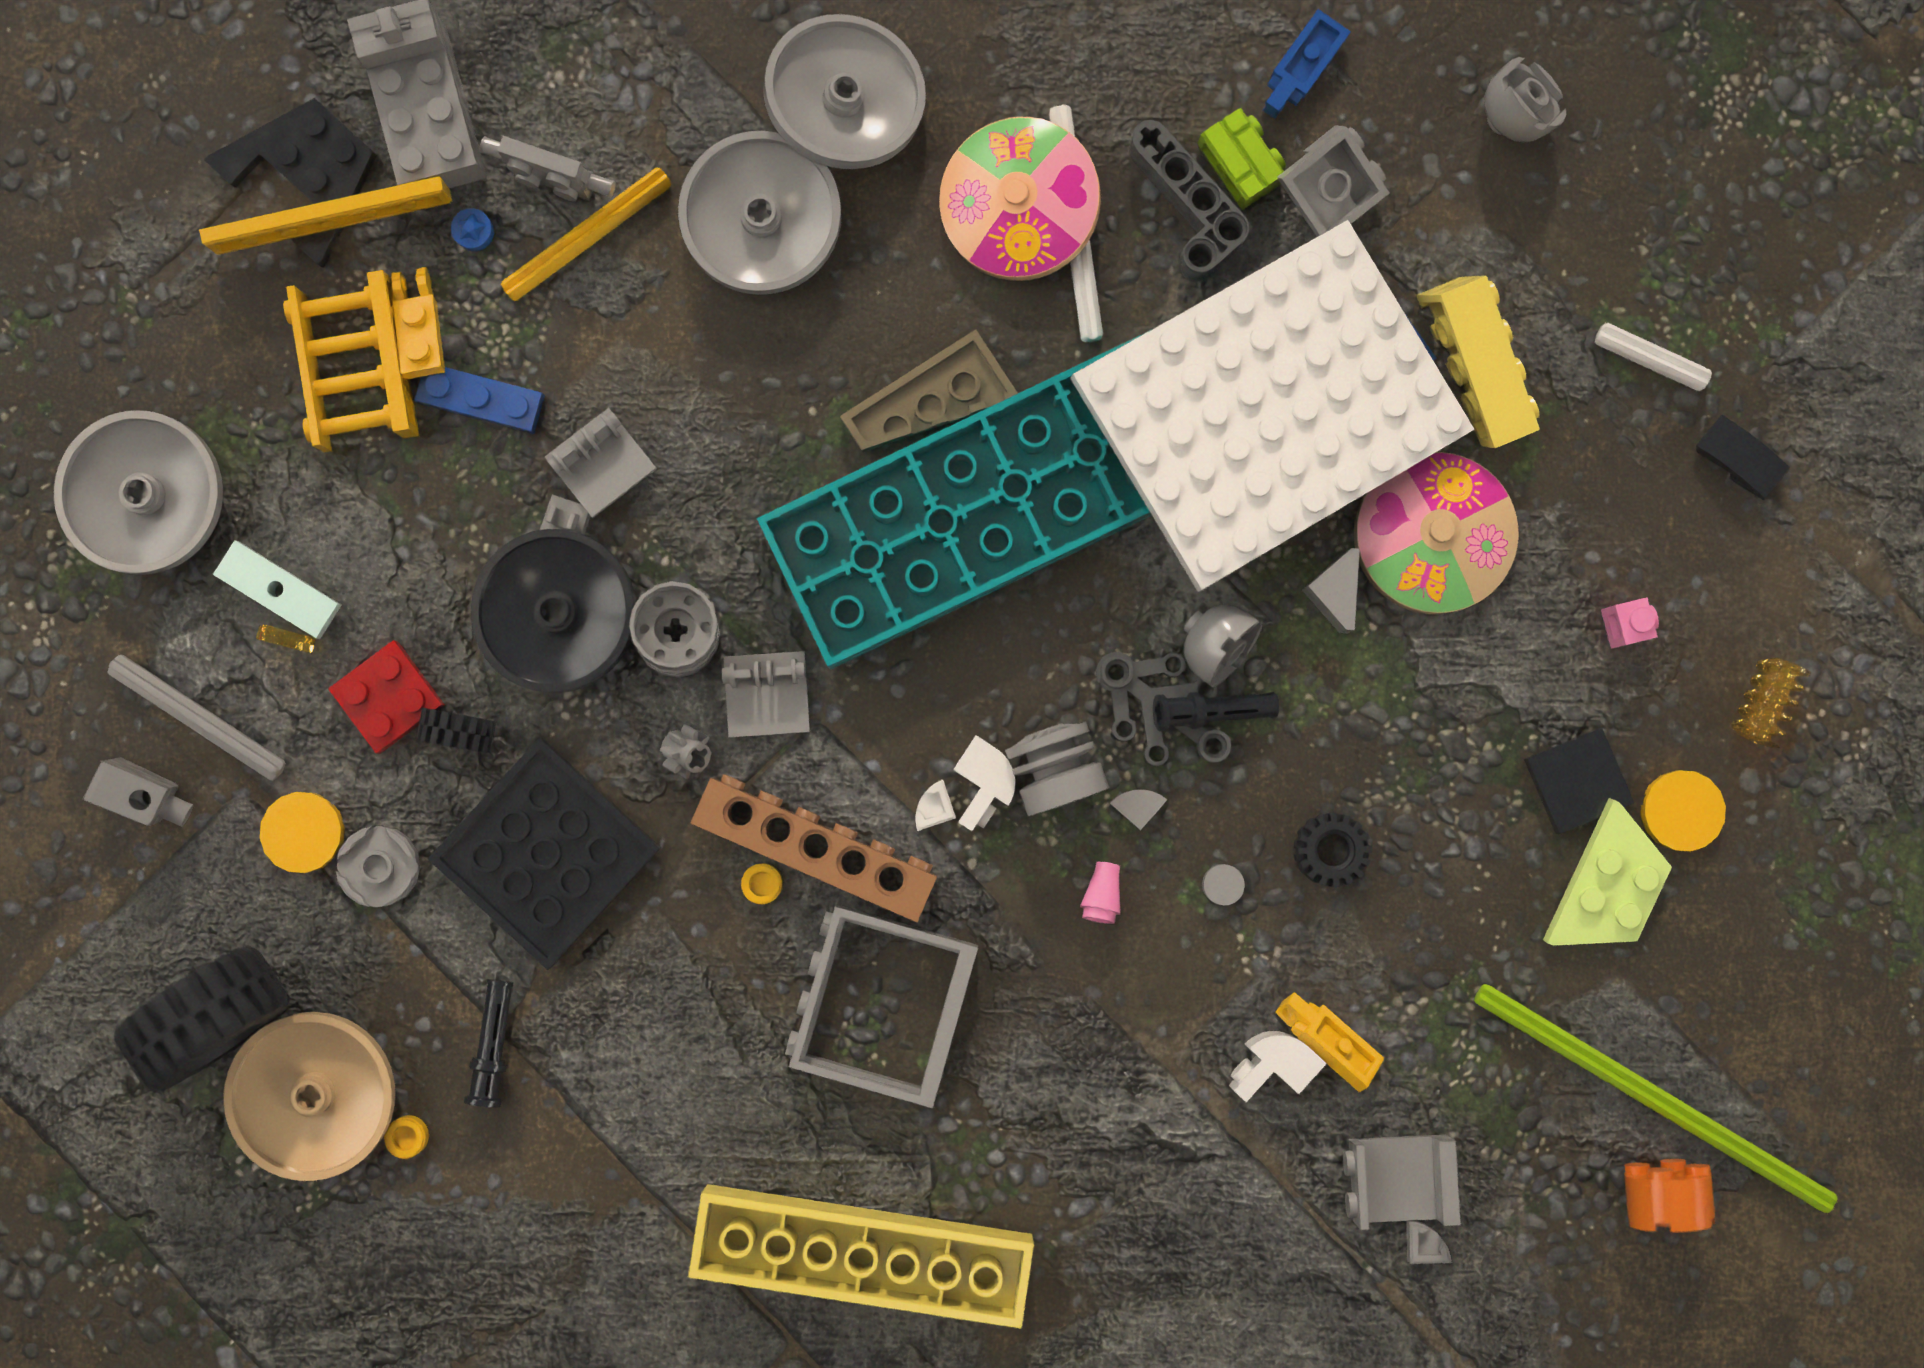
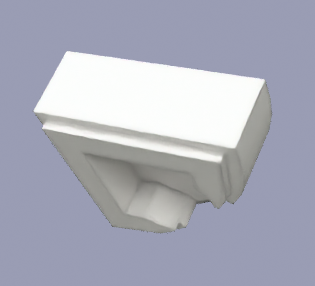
[915,780,956,831]

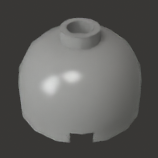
[1484,57,1566,143]
[1184,604,1262,687]

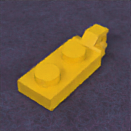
[1275,992,1384,1093]

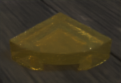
[256,624,316,653]

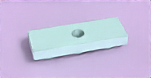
[213,540,342,639]

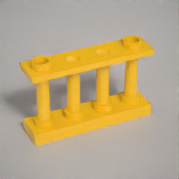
[283,270,419,452]

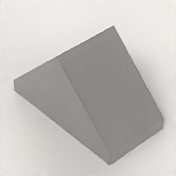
[1302,548,1360,633]

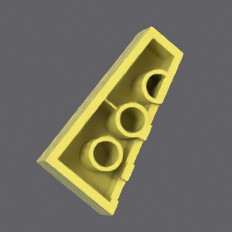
[1416,276,1540,448]

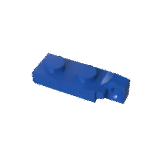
[1262,9,1351,119]

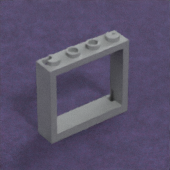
[785,905,978,1108]

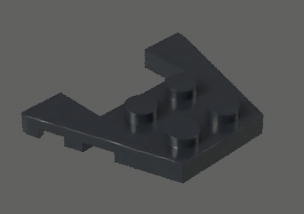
[204,98,377,268]

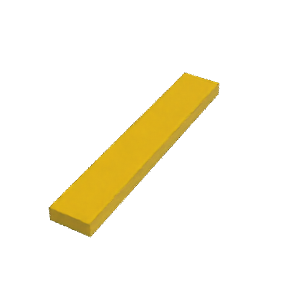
[199,176,452,255]

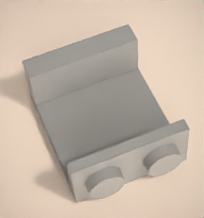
[1343,1135,1461,1230]

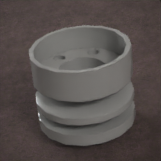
[629,581,720,678]
[1005,722,1109,816]

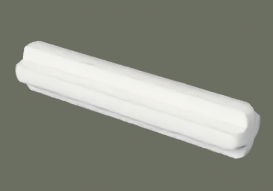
[1595,323,1712,391]

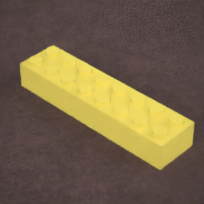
[688,1184,1034,1328]

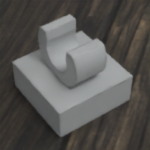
[540,495,591,535]

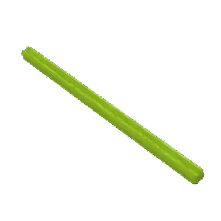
[1474,984,1838,1213]

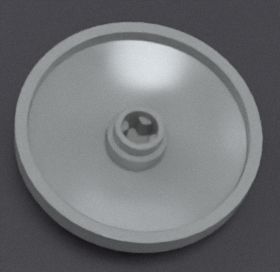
[763,14,926,169]
[678,131,841,295]
[54,410,223,575]

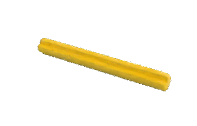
[501,167,671,301]

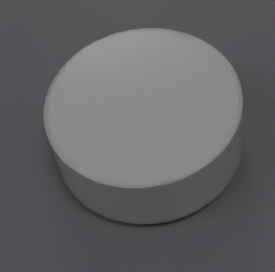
[1202,864,1245,905]

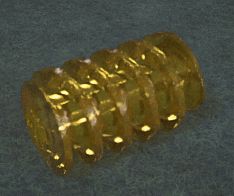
[1731,658,1811,748]

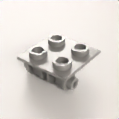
[545,408,657,518]
[722,651,810,738]

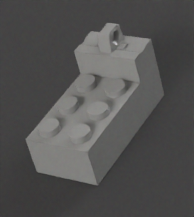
[347,0,487,188]

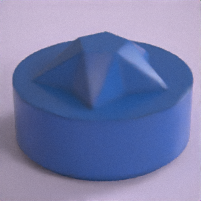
[451,208,494,252]

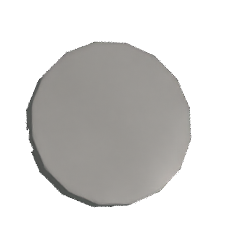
[336,826,420,907]

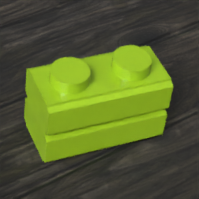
[1197,108,1286,210]

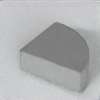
[1109,790,1167,830]
[1406,1220,1451,1264]

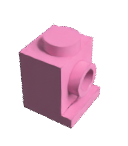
[1601,598,1659,649]

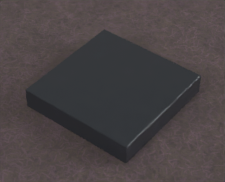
[1524,728,1634,834]

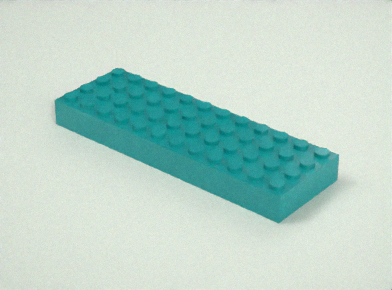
[757,329,1153,670]

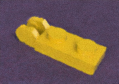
[391,267,445,380]

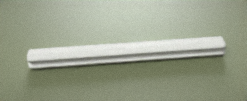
[1049,105,1103,342]

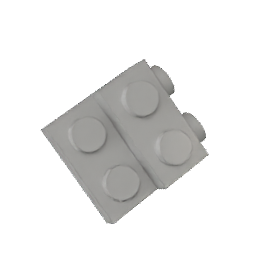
[1277,125,1390,237]

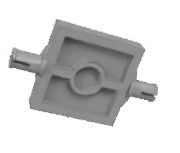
[479,136,616,201]

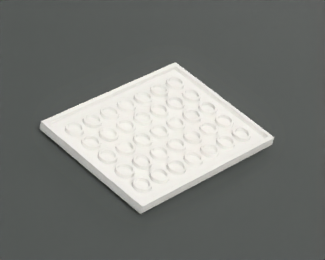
[1070,220,1474,592]

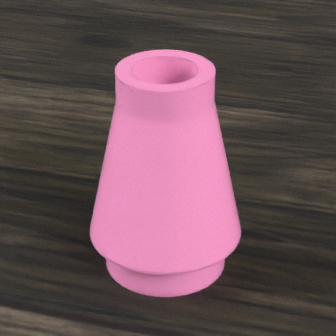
[1080,862,1120,924]

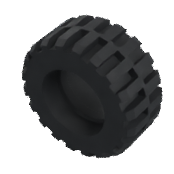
[114,946,290,1093]

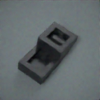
[1696,415,1790,500]

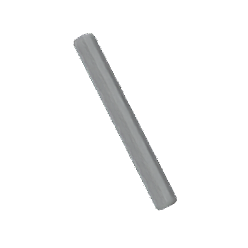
[108,655,286,781]

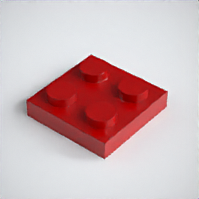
[328,640,445,754]

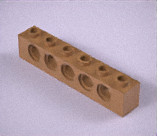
[691,774,937,922]

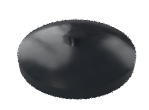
[471,529,636,693]

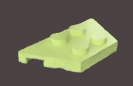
[1543,798,1672,946]

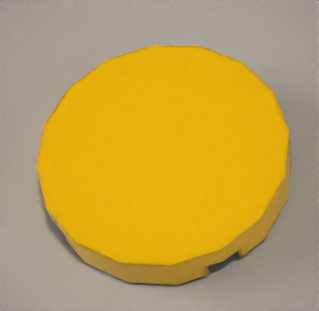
[1640,770,1726,851]
[260,792,345,873]

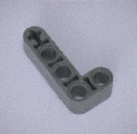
[1129,120,1250,282]

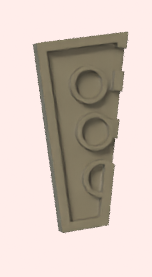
[840,329,1018,452]

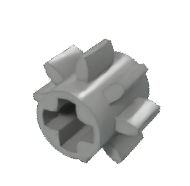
[660,724,712,779]

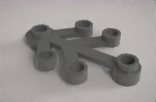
[1096,652,1231,766]

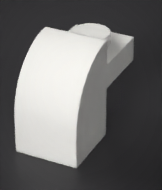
[953,735,1015,831]
[1229,1031,1327,1102]

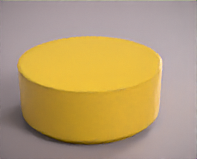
[741,863,783,904]
[384,1115,429,1159]

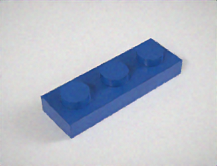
[414,367,545,434]

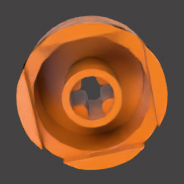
[1624,1159,1715,1232]

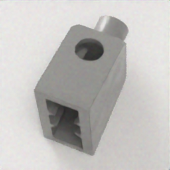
[83,757,194,827]

